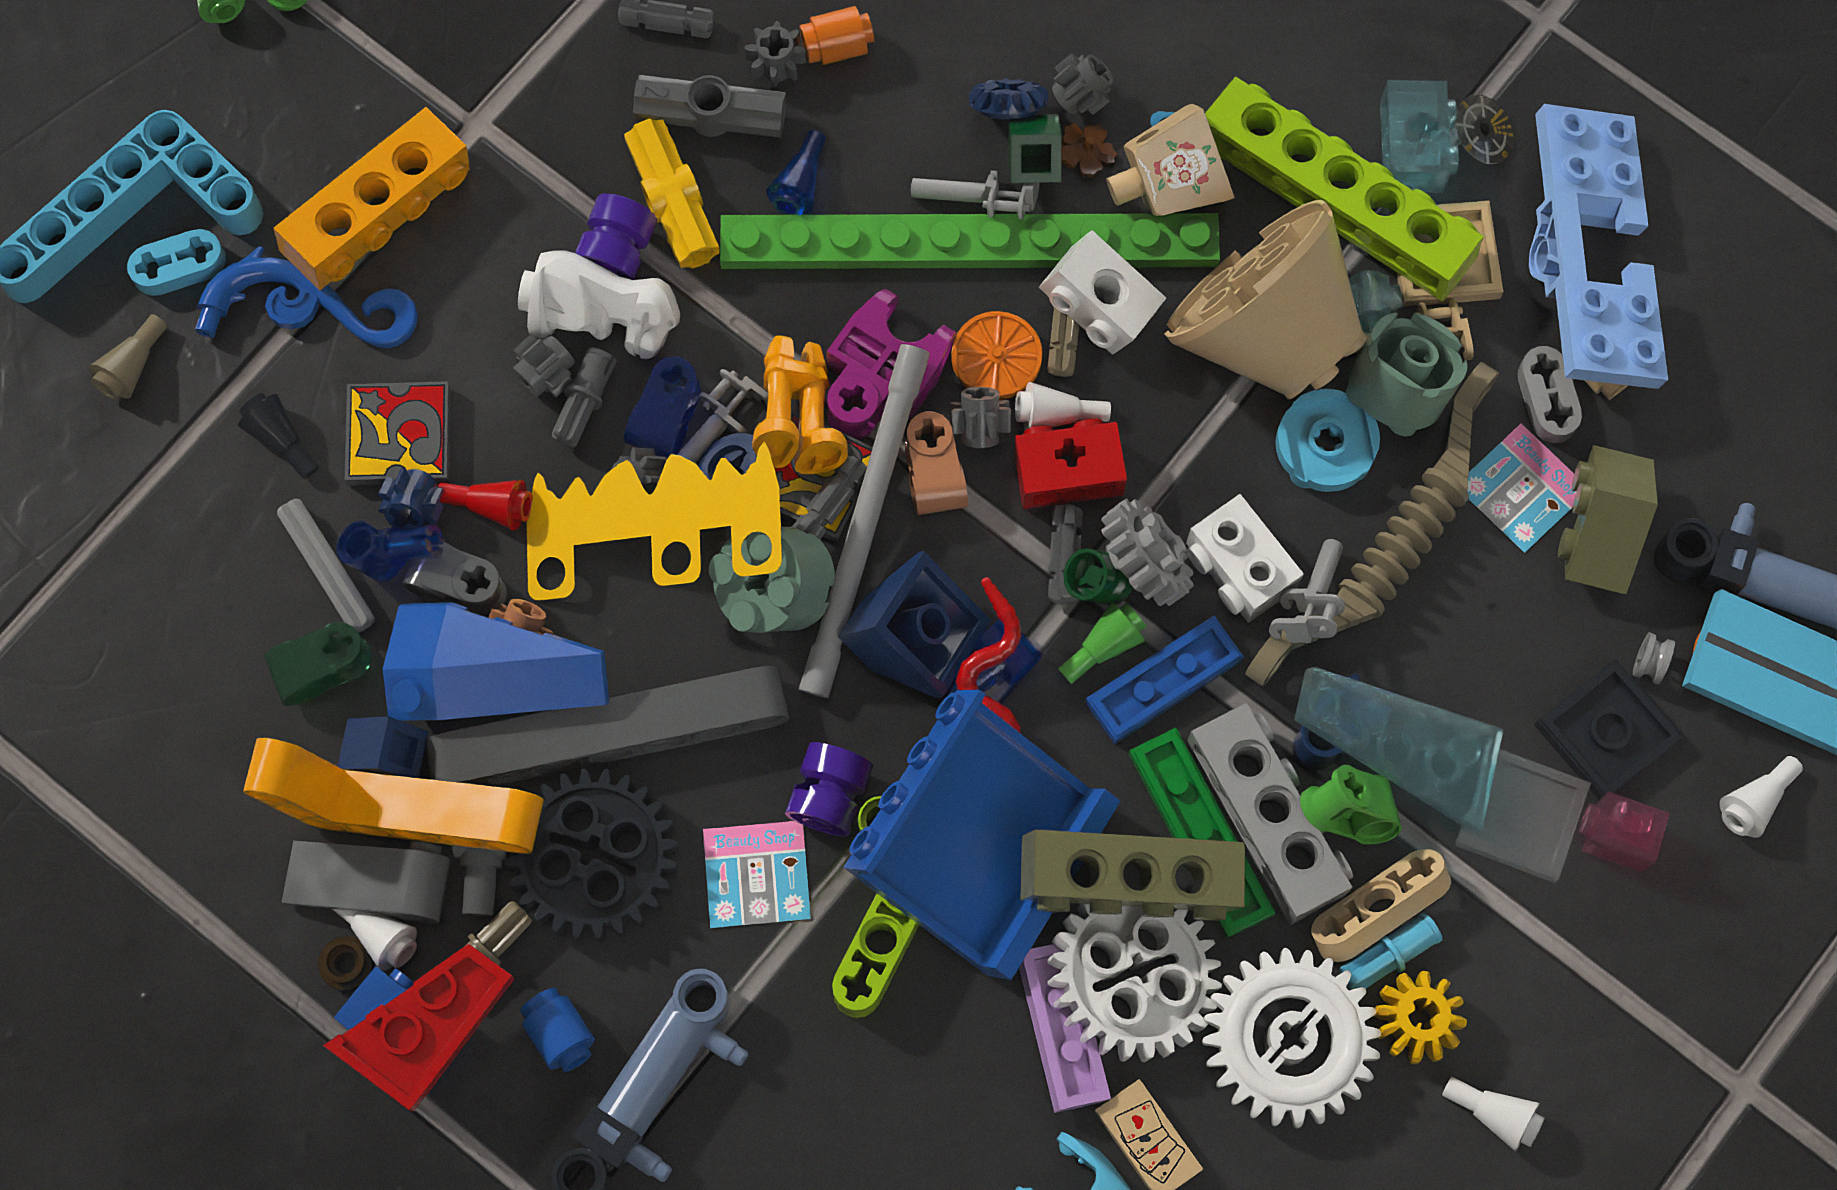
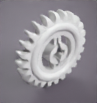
[1202,948,1381,1128]

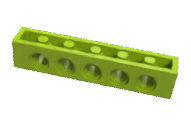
[1205,76,1484,302]

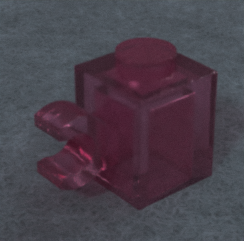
[1579,792,1670,872]

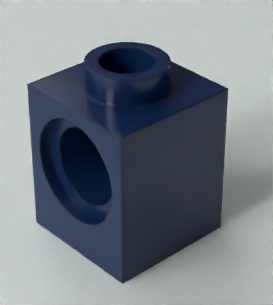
[337,716,429,778]

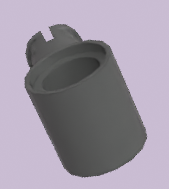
[452,845,511,917]

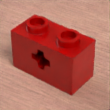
[1014,418,1127,509]

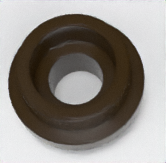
[318,936,373,991]

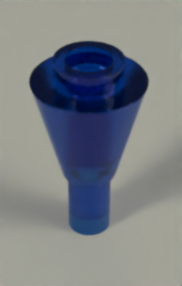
[766,130,826,215]

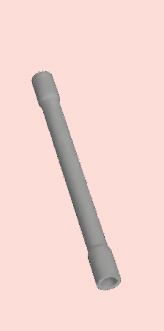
[798,344,930,698]

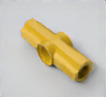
[624,118,720,269]

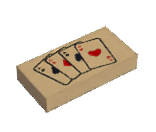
[1094,1079,1203,1190]

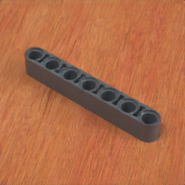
[425,666,789,786]

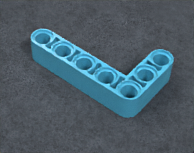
[0,110,264,303]

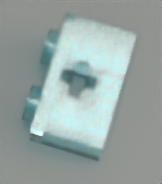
[1380,80,1459,193]

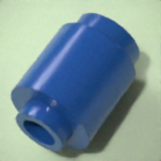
[520,988,595,1072]

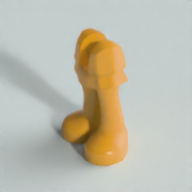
[752,335,848,474]

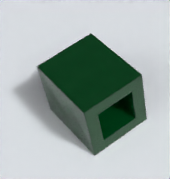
[1008,114,1062,183]

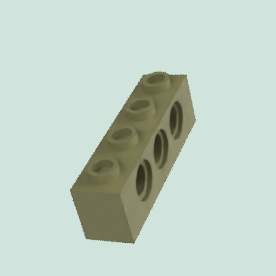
[1020,830,1245,921]

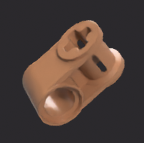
[905,411,968,516]

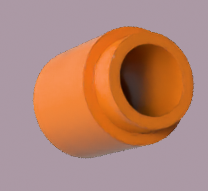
[799,6,874,66]

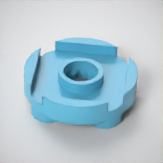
[1276,389,1380,492]

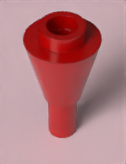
[438,480,533,530]

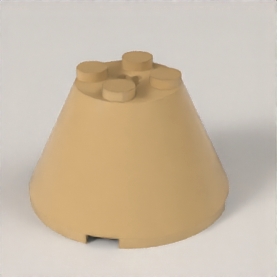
[1164,200,1368,399]

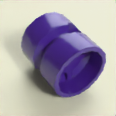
[575,193,657,280]
[785,742,874,837]

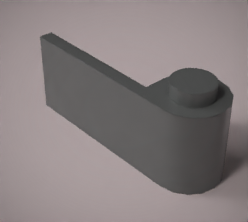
[281,840,451,924]

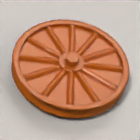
[952,311,1042,400]

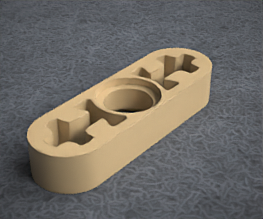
[1311,849,1451,962]

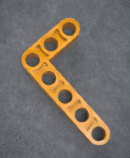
[243,738,544,854]

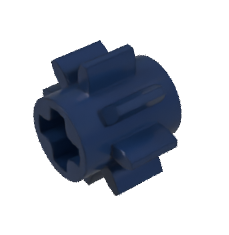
[378,468,444,532]

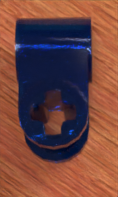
[624,356,701,459]

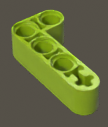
[832,796,919,1018]

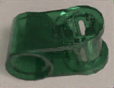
[264,622,373,706]

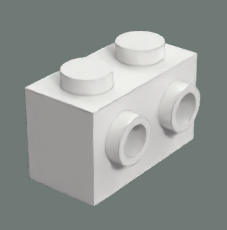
[1186,494,1304,623]

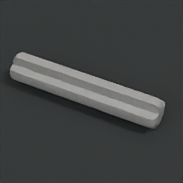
[277,499,375,634]

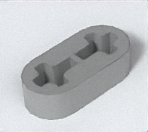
[1517,346,1582,443]

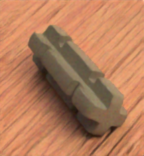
[1047,307,1079,377]

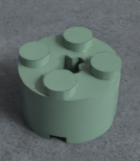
[1346,313,1468,436]
[709,527,835,633]

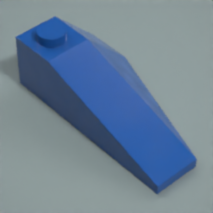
[383,603,609,721]

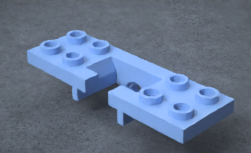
[1529,104,1668,389]

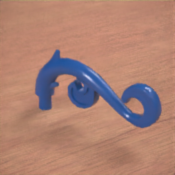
[195,246,418,349]

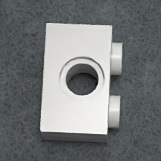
[1038,230,1166,355]

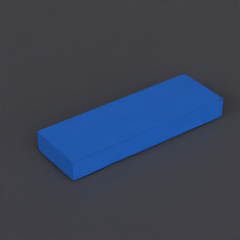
[1085,616,1244,745]

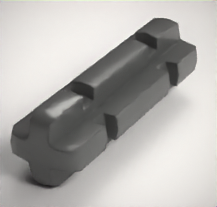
[618,0,715,38]
[792,455,867,539]
[1048,504,1083,605]

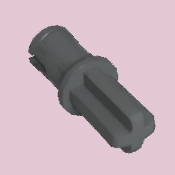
[552,347,617,447]

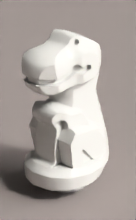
[518,250,680,359]

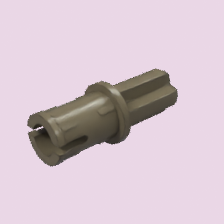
[464,901,532,965]

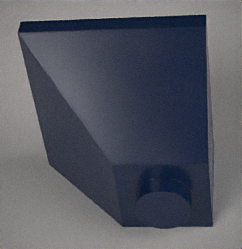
[838,551,991,698]

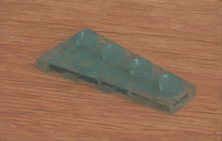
[1294,667,1503,832]

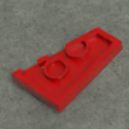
[323,944,515,1112]

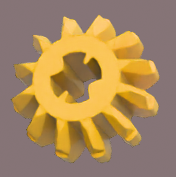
[1374,971,1467,1064]

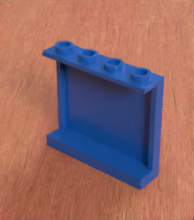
[843,690,1121,980]

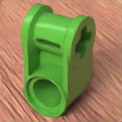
[1300,765,1402,845]

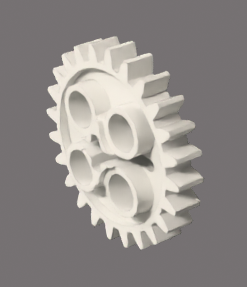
[1047,904,1222,1062]

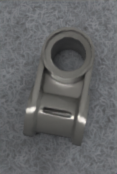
[401,537,508,617]

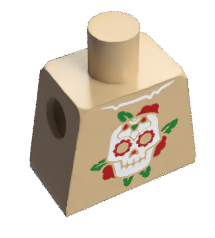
[1106,104,1235,216]

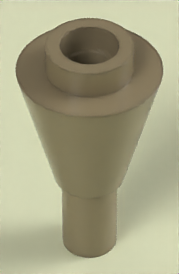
[88,314,167,399]

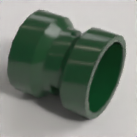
[1063,548,1133,605]

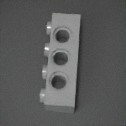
[1187,702,1353,926]

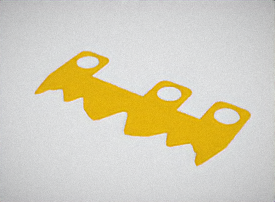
[527,441,782,600]

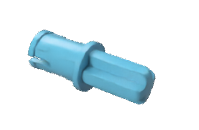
[1339,912,1443,990]

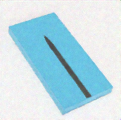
[1682,589,1837,755]

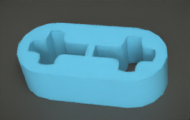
[127,229,226,296]

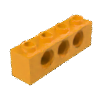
[273,107,470,291]

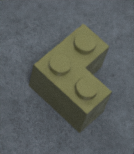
[1558,445,1658,594]

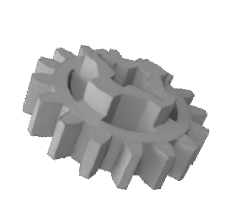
[1101,499,1194,606]

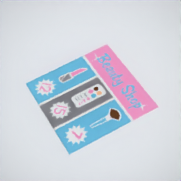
[1467,424,1576,553]
[703,821,811,928]

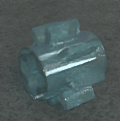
[1349,270,1403,333]

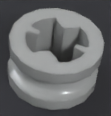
[1632,632,1675,685]

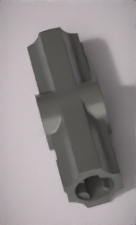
[633,75,787,138]

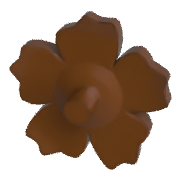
[1061,123,1118,178]

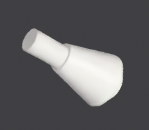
[1015,382,1111,430]
[1720,756,1803,838]
[332,909,417,971]
[1442,1076,1545,1152]

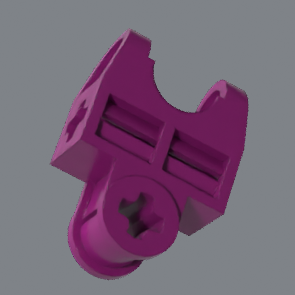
[827,289,956,440]

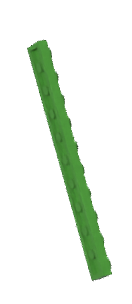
[720,213,1220,269]

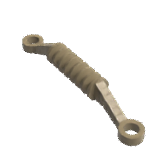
[1245,362,1499,687]

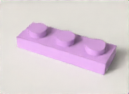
[1019,944,1111,1113]

